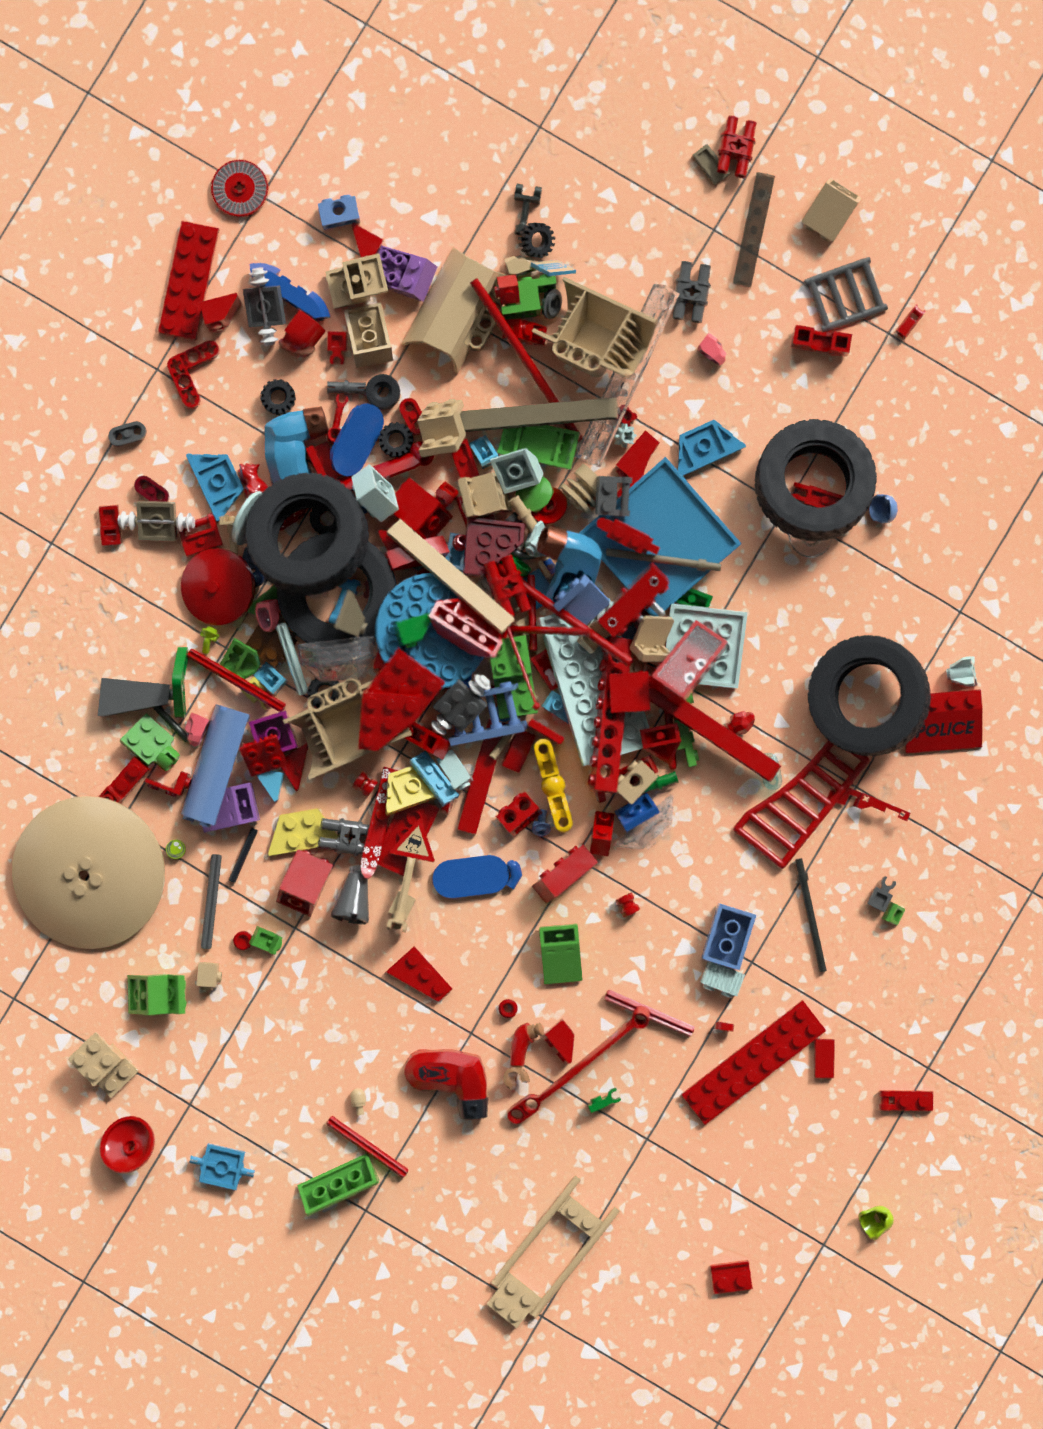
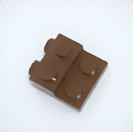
[246,622,298,668]

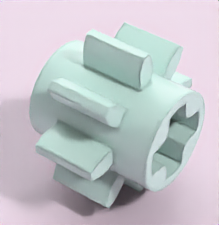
[612,423,637,448]

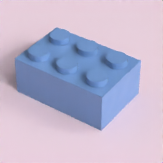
[701,903,757,971]

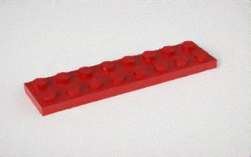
[681,1000,827,1125]

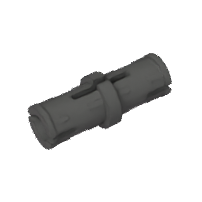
[327,380,366,395]

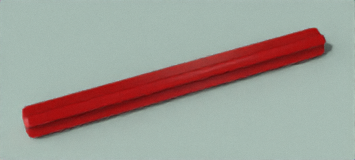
[187,649,286,712]

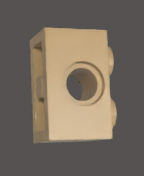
[617,760,658,805]

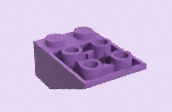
[378,245,438,302]
[202,783,260,833]

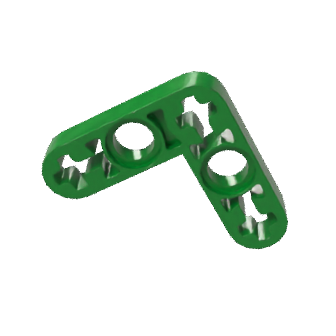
[172,646,189,718]

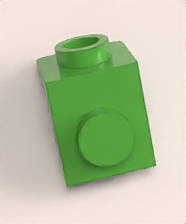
[249,926,283,955]

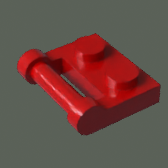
[177,512,223,557]

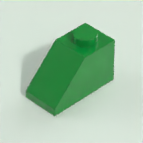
[393,613,430,648]

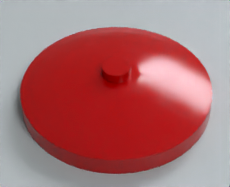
[181,548,255,625]

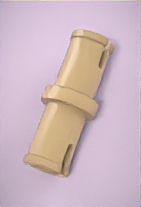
[508,495,537,533]

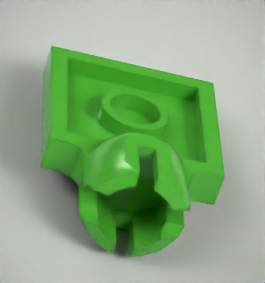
[119,713,180,771]

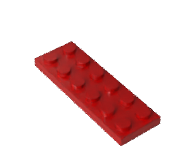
[158,221,220,341]

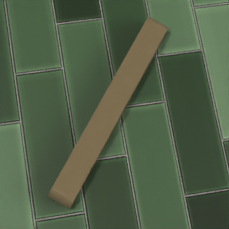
[460,398,618,432]

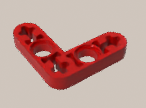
[167,340,220,409]

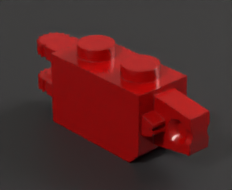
[597,517,660,555]

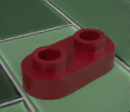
[134,475,170,502]

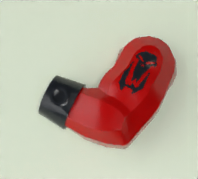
[404,1049,489,1120]

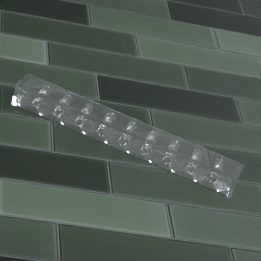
[575,284,680,467]

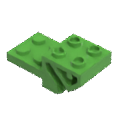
[490,635,538,719]

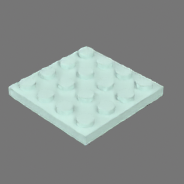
[666,604,748,689]

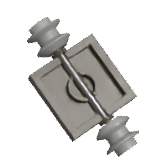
[118,501,195,541]

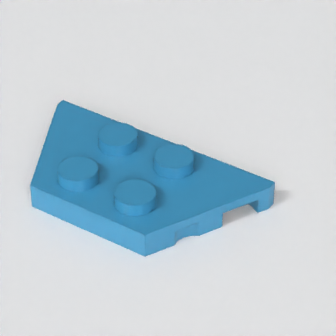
[678,419,746,476]
[186,454,244,522]

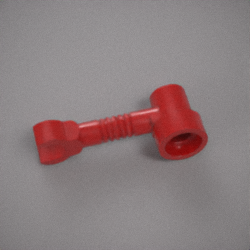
[327,394,348,444]

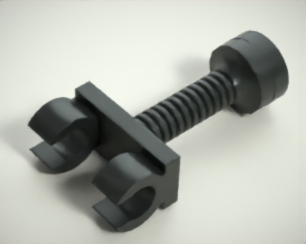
[514,183,542,236]

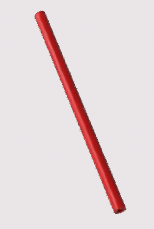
[470,278,584,442]
[497,563,633,667]

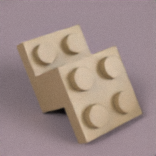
[325,254,388,310]
[417,399,466,457]
[457,472,513,518]
[67,1032,140,1098]

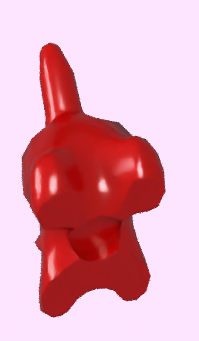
[237,463,268,500]

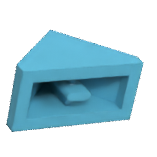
[469,435,498,469]
[254,662,288,695]
[256,771,284,802]

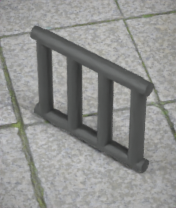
[804,257,888,332]

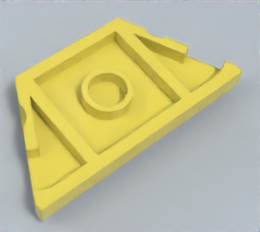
[386,766,436,816]
[268,808,338,856]

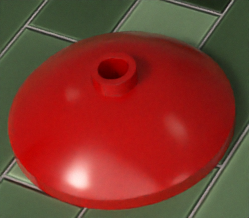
[100,1116,155,1173]

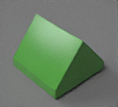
[882,901,905,926]

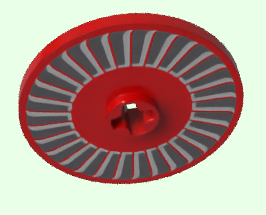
[211,159,269,217]

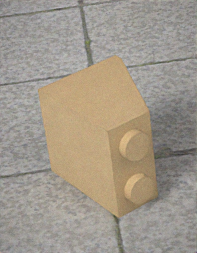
[801,178,862,242]

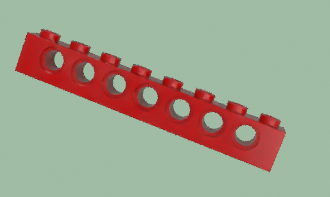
[588,636,632,794]

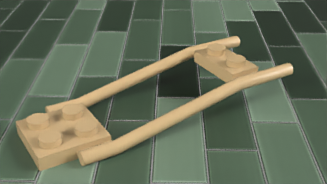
[486,1175,620,1328]

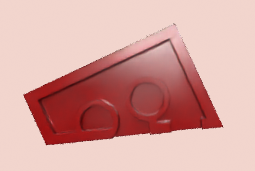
[386,946,453,1002]

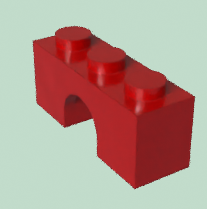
[790,325,853,357]

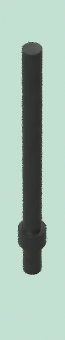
[795,858,827,972]

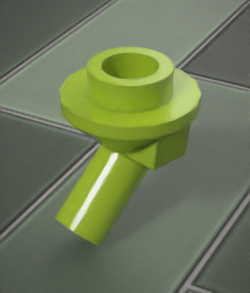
[200,626,220,654]

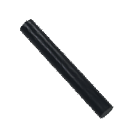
[229,827,258,883]

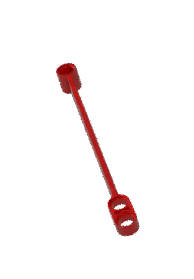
[279,441,434,531]
[508,1006,650,1124]

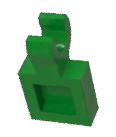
[588,1088,621,1113]

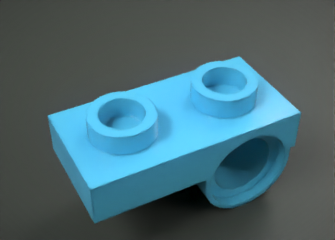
[542,690,569,724]

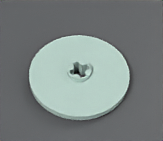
[232,491,263,545]

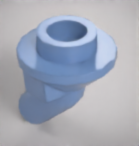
[532,809,551,837]

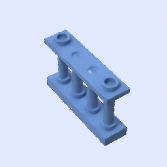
[449,681,528,746]

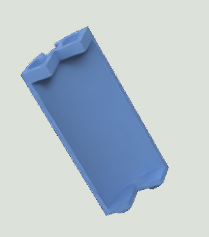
[181,704,251,828]

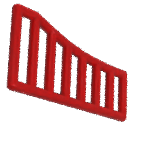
[733,740,870,869]

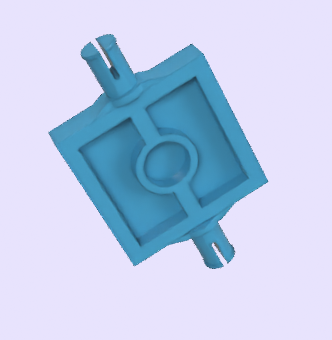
[189,1143,255,1190]

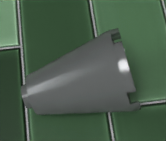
[331,870,369,925]

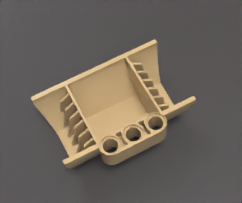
[402,247,508,374]
[532,277,658,378]
[283,679,412,779]

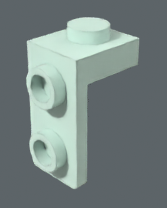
[437,750,474,791]

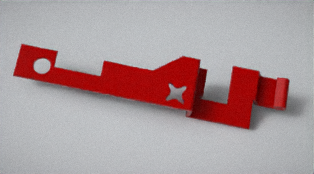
[827,788,911,821]

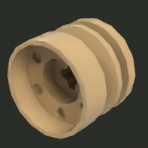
[560,464,598,515]

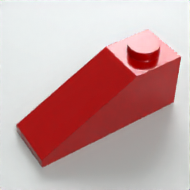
[405,722,451,760]

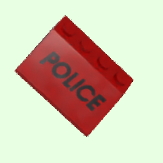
[905,689,983,753]

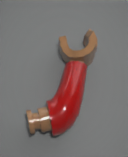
[503,1022,544,1090]

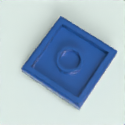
[614,793,660,832]

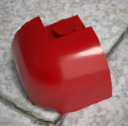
[278,310,326,357]

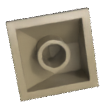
[335,591,367,638]

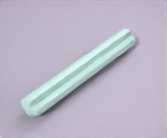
[276,623,308,695]

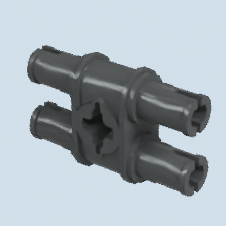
[672,261,711,323]
[318,818,369,856]

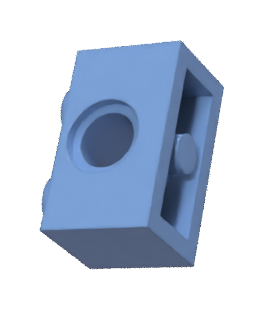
[318,194,361,230]

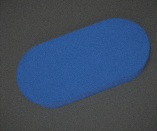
[329,403,384,476]
[432,855,509,898]

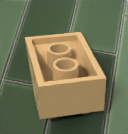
[344,302,394,368]

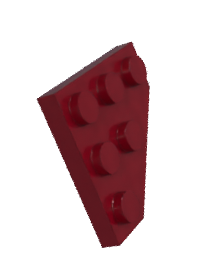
[463,517,525,577]

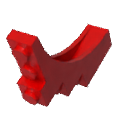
[615,430,660,499]

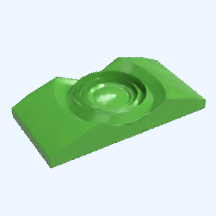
[497,425,580,470]

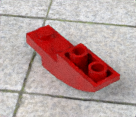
[98,756,150,803]

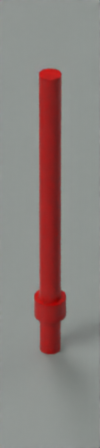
[507,624,593,636]

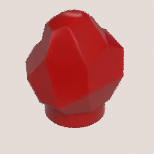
[727,711,755,735]

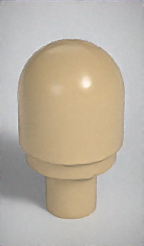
[350,1088,366,1116]

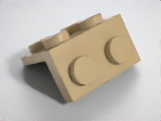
[629,616,674,663]

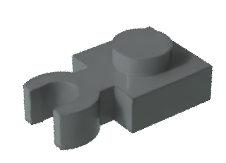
[867,876,896,912]

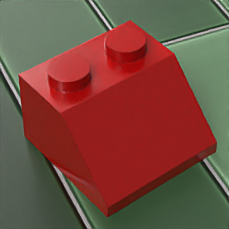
[199,292,242,333]

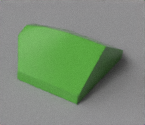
[220,638,261,679]

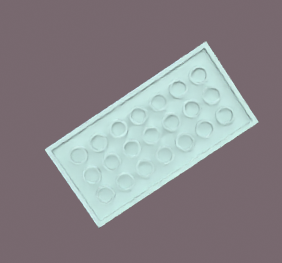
[538,598,649,766]

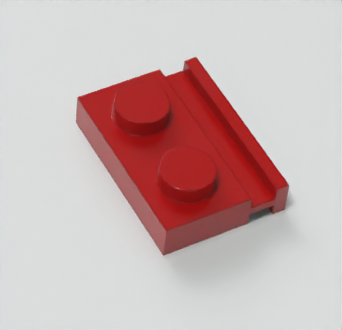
[710,1260,753,1294]

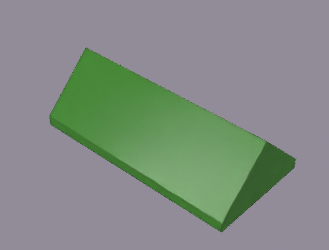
[297,1153,380,1216]

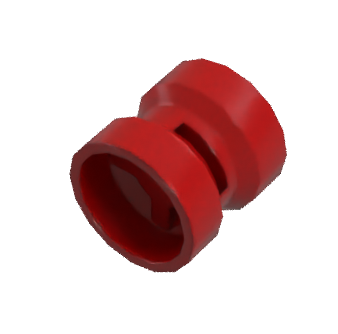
[352,771,378,798]
[615,892,640,918]

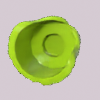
[858,1206,894,1240]

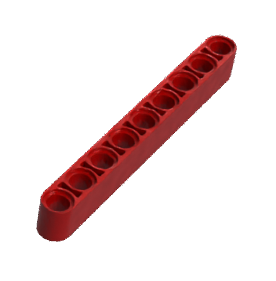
[639,670,782,782]

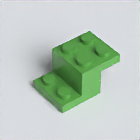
[501,274,557,320]
[127,974,187,1015]

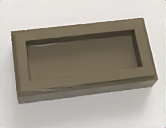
[692,144,730,186]

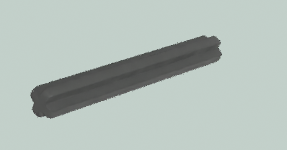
[201,854,222,949]

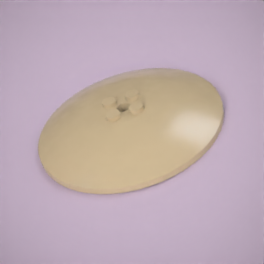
[12,796,165,949]

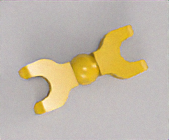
[534,739,573,832]

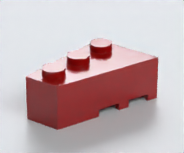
[532,844,598,904]

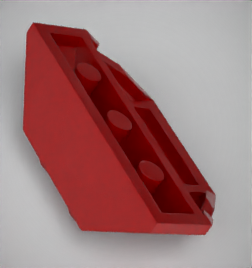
[428,599,503,658]

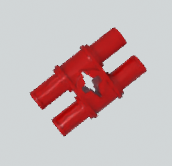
[717,115,757,179]
[484,554,532,616]

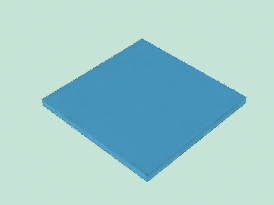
[579,457,741,617]

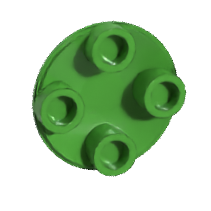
[515,476,553,513]

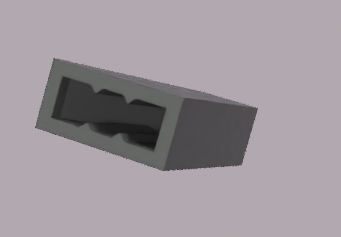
[97,678,173,717]

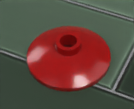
[531,487,568,524]

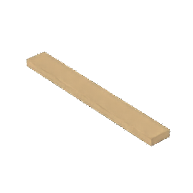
[387,519,515,634]

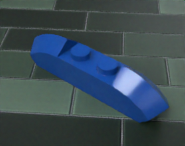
[250,263,331,322]

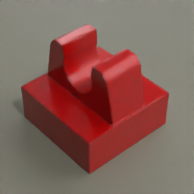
[435,481,459,507]

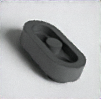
[108,421,147,447]

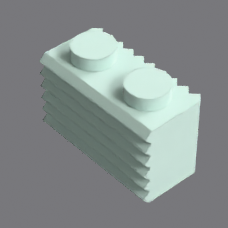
[700,961,745,998]

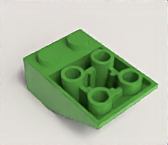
[539,923,583,984]

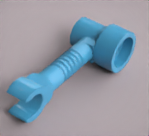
[328,579,361,624]

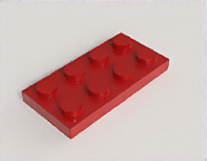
[378,802,440,877]

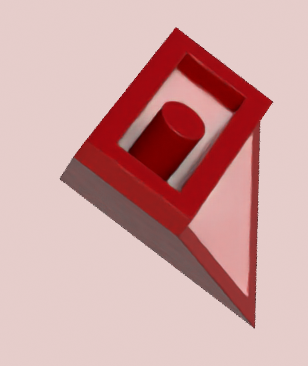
[640,723,681,765]

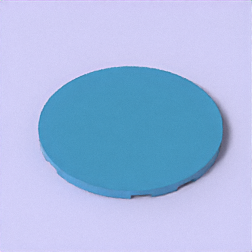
[375,573,484,689]

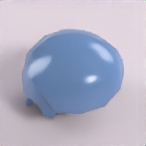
[869,494,898,523]

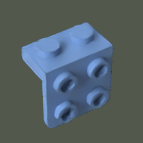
[554,574,610,625]

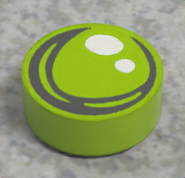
[166,840,186,859]

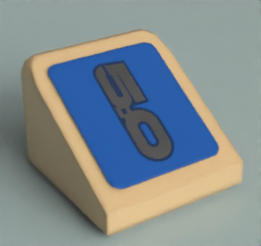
[538,557,555,580]

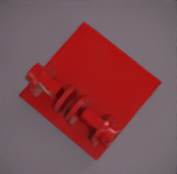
[239,734,288,777]

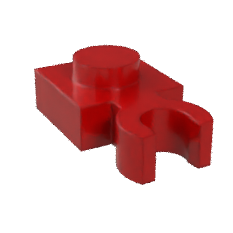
[327,331,347,364]

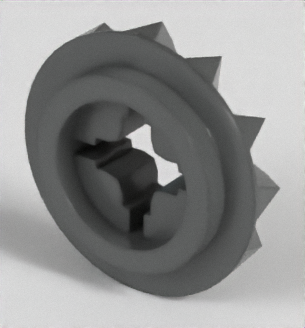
[540,289,562,319]

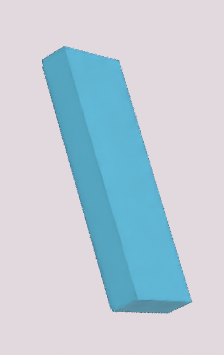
[409,750,459,807]

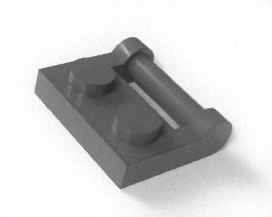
[595,476,632,516]

